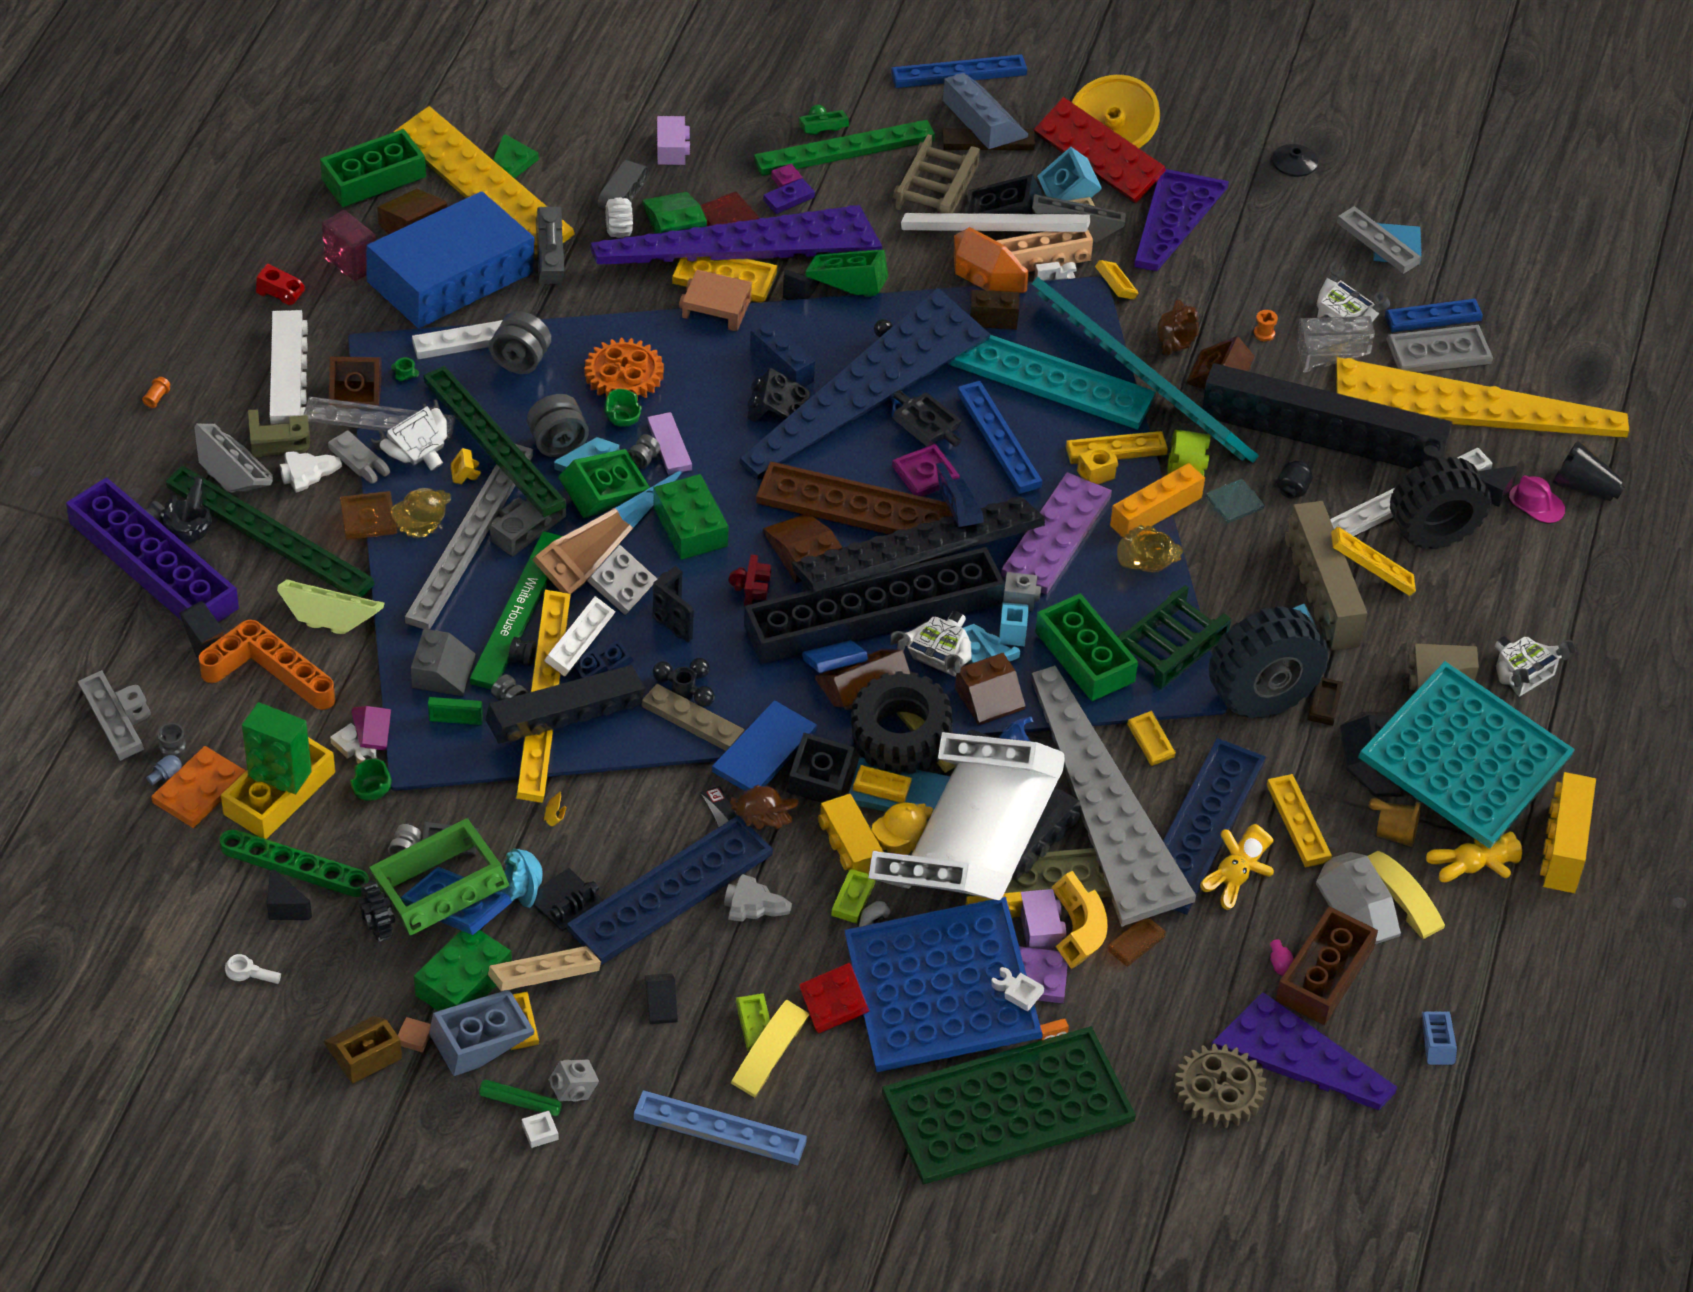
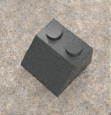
[411,629,476,696]

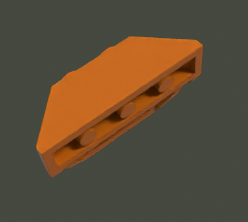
[953,227,1028,293]

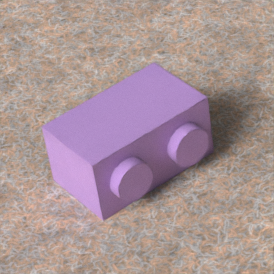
[657,116,690,165]
[1020,889,1066,950]

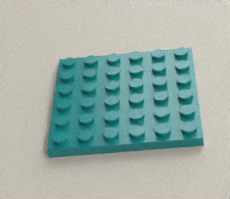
[1358,661,1575,849]

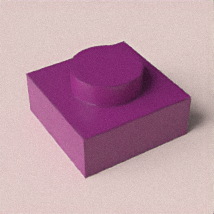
[771,164,803,188]

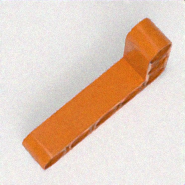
[199,620,335,710]

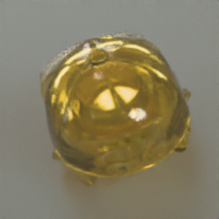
[390,488,451,538]
[1117,525,1183,572]

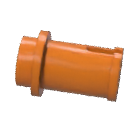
[142,377,170,408]

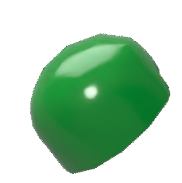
[604,389,642,427]
[350,758,392,801]

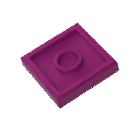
[892,444,960,497]

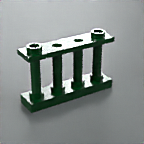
[1118,585,1231,690]

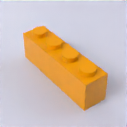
[1110,463,1205,540]

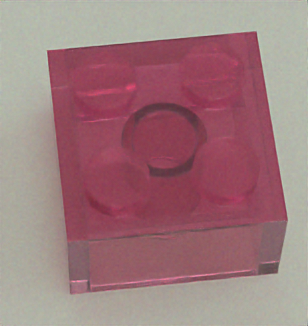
[322,209,375,282]

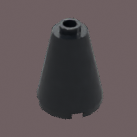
[1552,440,1625,501]

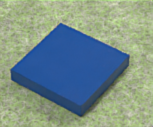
[802,640,868,673]

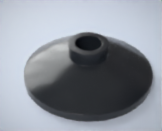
[1272,144,1318,177]

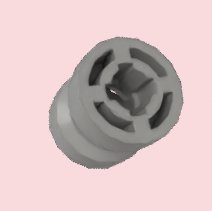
[388,824,423,856]

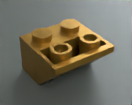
[324,1016,402,1084]

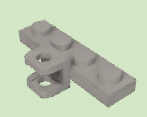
[78,670,151,761]

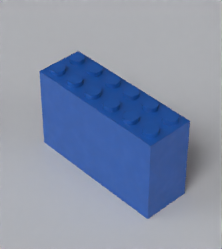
[367,191,535,329]

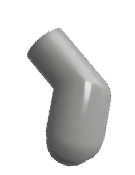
[859,901,890,927]

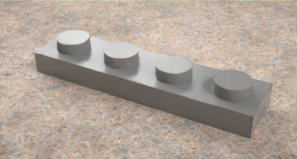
[1337,206,1421,274]

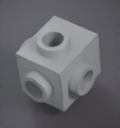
[549,1060,599,1102]

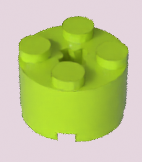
[1167,430,1210,476]

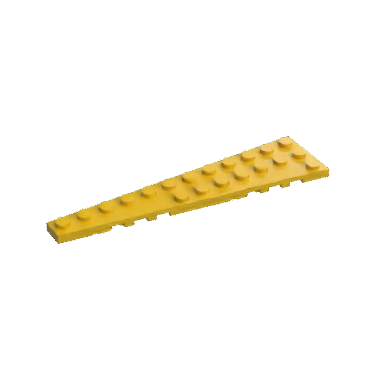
[1336,357,1629,438]

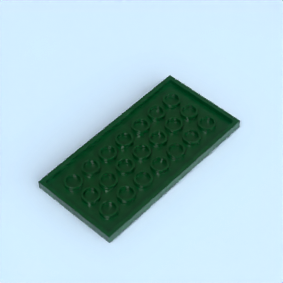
[882,1026,1136,1185]

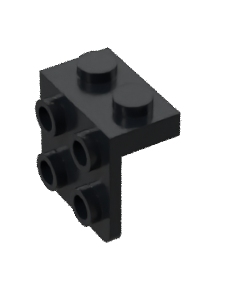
[747,368,810,422]
[652,566,694,642]

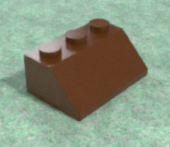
[815,649,910,710]

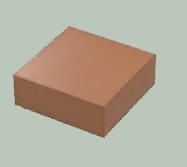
[398,1017,431,1052]

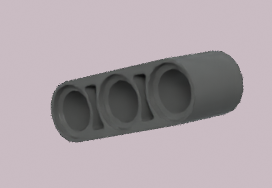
[598,160,649,210]

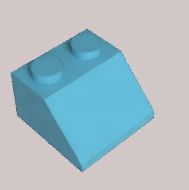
[1037,147,1102,201]

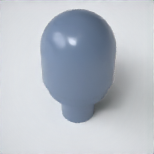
[146,755,182,786]

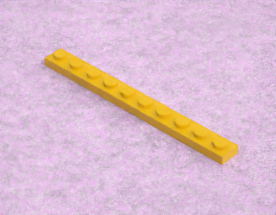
[516,590,571,803]

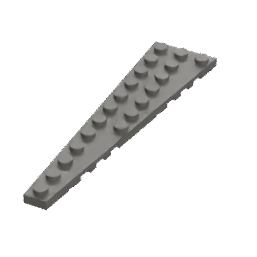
[1031,666,1196,927]

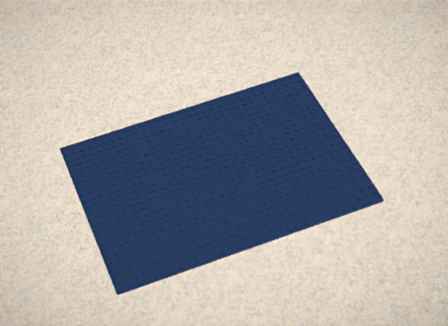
[348,276,1227,791]

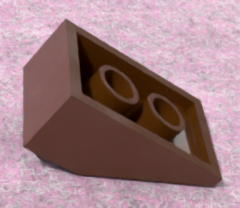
[763,514,843,583]

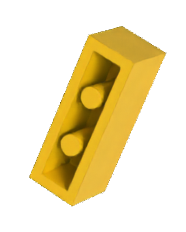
[818,793,883,874]

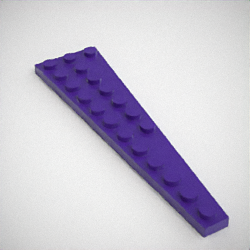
[590,205,882,264]

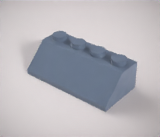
[943,73,1028,149]

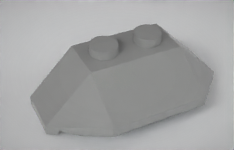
[194,423,273,492]
[1316,852,1401,944]

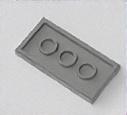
[1387,325,1493,372]

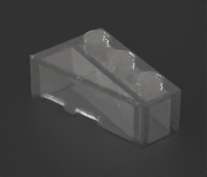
[1296,316,1375,373]

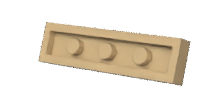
[488,946,601,991]

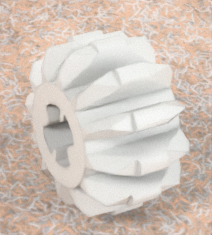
[605,197,633,238]

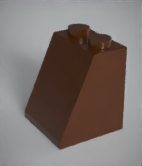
[377,189,447,235]

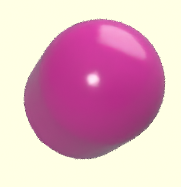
[1270,939,1294,976]

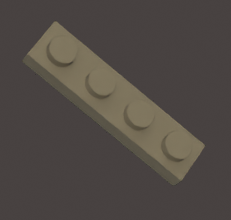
[642,684,745,751]

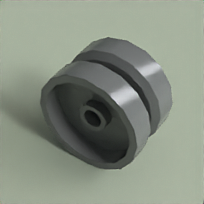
[489,311,551,374]
[527,394,589,457]

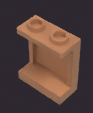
[679,270,752,331]

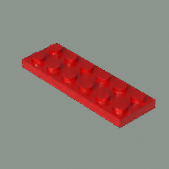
[1034,97,1166,203]

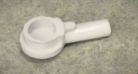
[225,954,281,984]

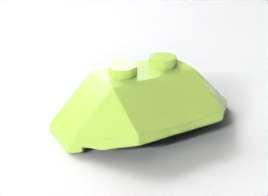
[277,580,384,634]

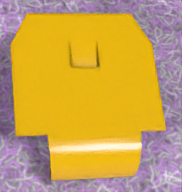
[544,792,567,826]

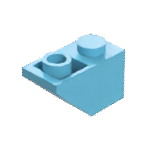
[999,602,1028,646]

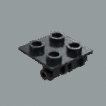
[534,868,604,931]

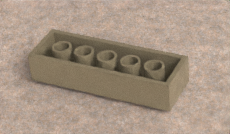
[1285,501,1367,651]

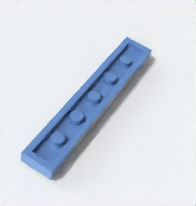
[634,1090,807,1165]

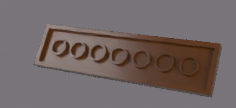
[756,461,953,534]

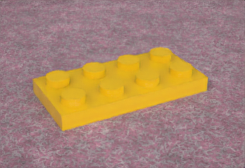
[672,257,777,303]

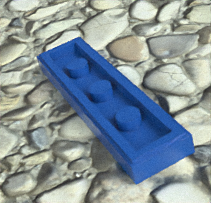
[1385,299,1483,332]

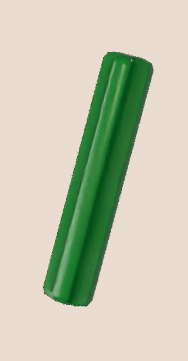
[479,1079,562,1116]

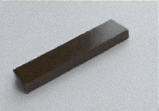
[942,128,1035,150]

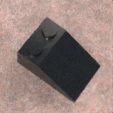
[964,174,1043,214]

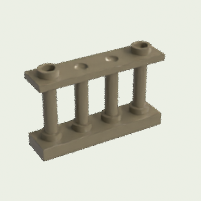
[893,134,980,213]

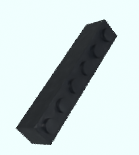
[485,665,646,744]

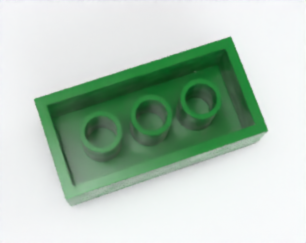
[320,129,426,207]
[1035,593,1138,701]

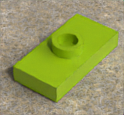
[736,993,770,1051]

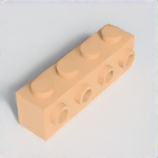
[997,230,1093,272]

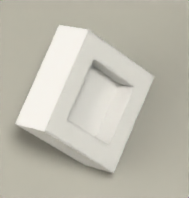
[522,1111,559,1148]

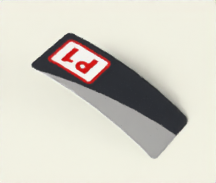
[700,786,737,827]

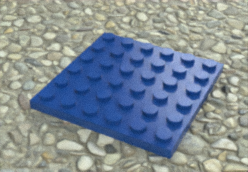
[844,897,1042,1072]

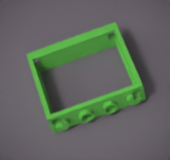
[369,818,510,936]

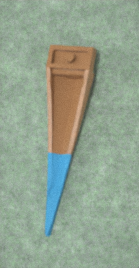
[533,471,681,594]

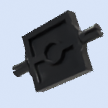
[892,390,962,447]

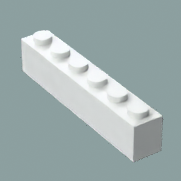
[270,310,308,425]

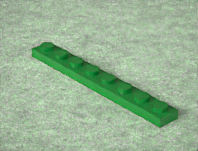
[754,120,935,176]

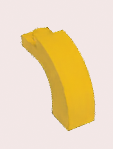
[1051,871,1107,969]

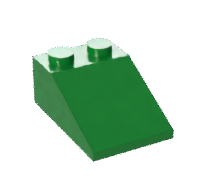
[642,192,707,234]
[805,249,889,297]
[558,449,650,518]

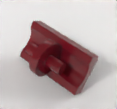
[728,554,771,606]

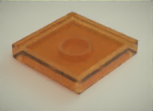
[340,491,397,540]

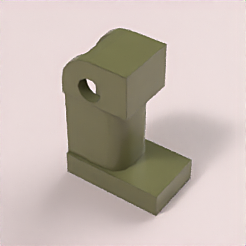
[248,409,310,458]

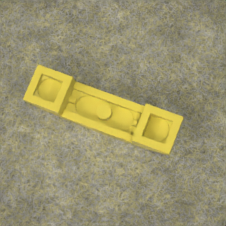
[1368,851,1445,939]
[731,1000,810,1098]

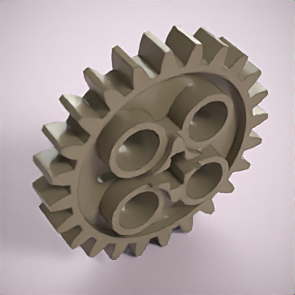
[1174,1044,1267,1128]

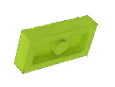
[831,869,875,924]

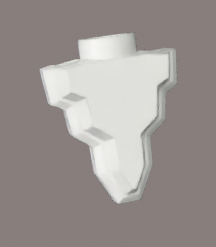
[280,451,342,493]

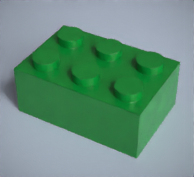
[653,474,729,560]
[242,702,312,795]
[414,930,512,1011]

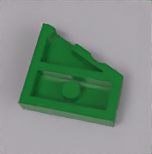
[493,134,539,179]

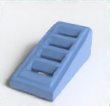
[1422,1012,1457,1065]

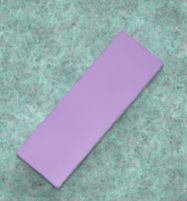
[647,412,692,475]

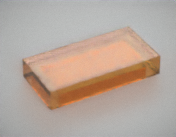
[1108,918,1166,967]

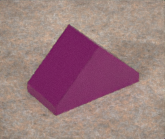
[351,706,391,750]

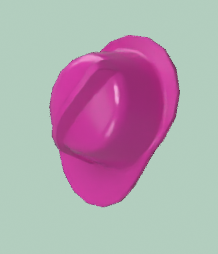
[1509,475,1565,523]

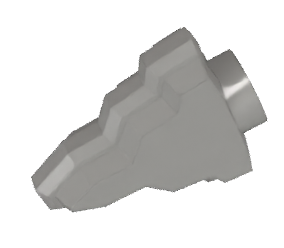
[724,874,792,922]

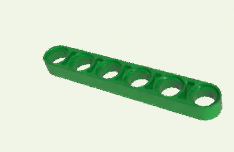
[220,829,369,897]

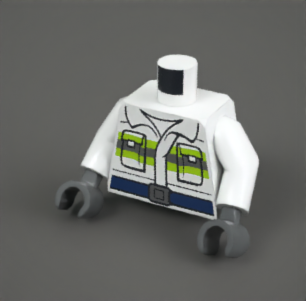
[1316,261,1390,335]
[890,611,972,676]
[1495,636,1576,697]

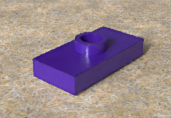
[763,178,815,214]

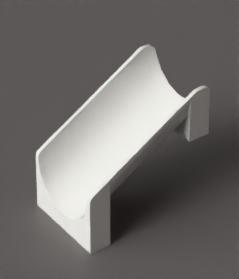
[868,732,1065,900]

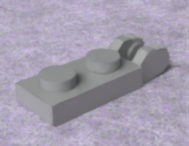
[328,430,390,484]

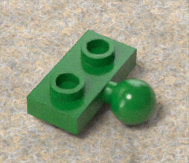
[799,104,849,135]

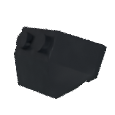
[1340,711,1401,797]

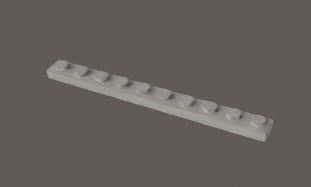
[405,444,533,629]

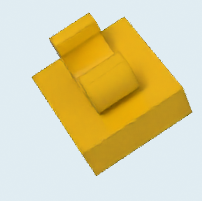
[450,448,481,485]

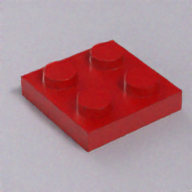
[799,962,870,1034]

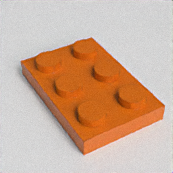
[151,746,246,828]

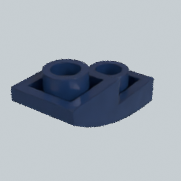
[574,639,634,678]

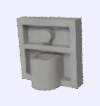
[587,545,657,615]

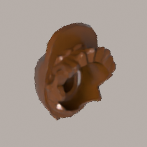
[1156,299,1199,356]
[730,785,798,830]

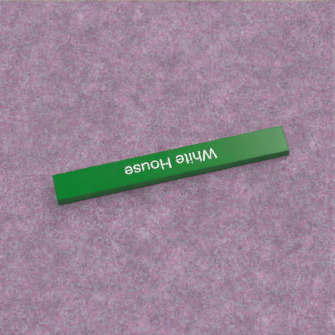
[470,531,563,690]

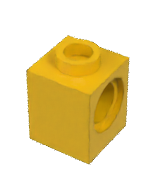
[1077,446,1118,484]

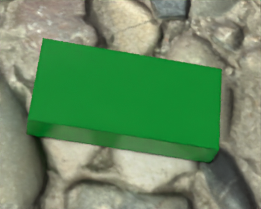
[428,697,483,725]

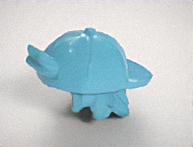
[501,849,543,908]

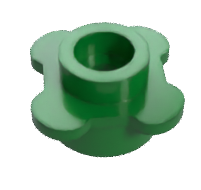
[391,357,419,381]

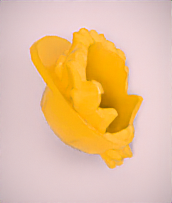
[871,802,933,855]

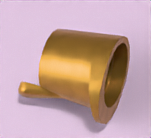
[1369,798,1421,847]

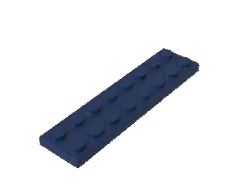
[1163,738,1266,915]
[567,816,773,965]

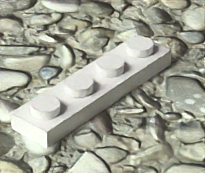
[412,320,503,359]
[544,596,615,676]

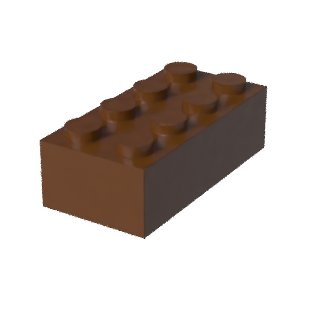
[1275,906,1378,1026]

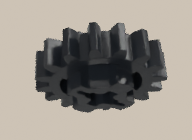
[358,881,395,942]

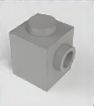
[1003,572,1041,611]

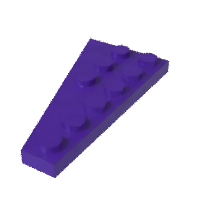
[1134,169,1229,271]
[1211,992,1397,1110]

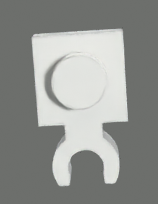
[1034,262,1077,281]
[330,723,377,764]
[991,967,1044,1011]

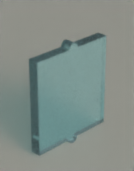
[1206,479,1265,523]

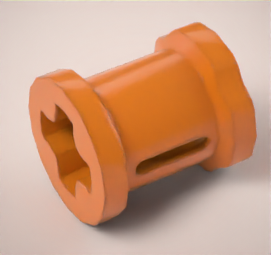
[1254,310,1278,342]

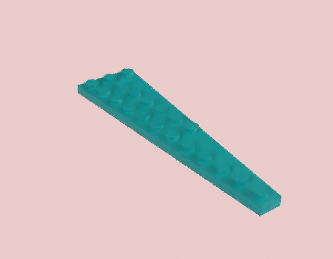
[1032,277,1259,463]

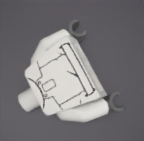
[371,400,447,471]

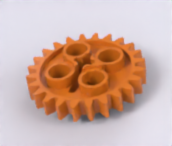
[584,338,664,401]

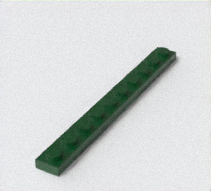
[423,366,566,517]
[165,466,375,598]

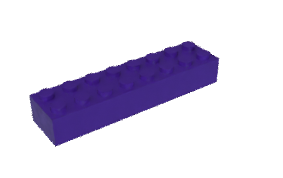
[66,477,239,622]

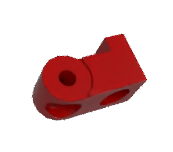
[256,263,305,305]

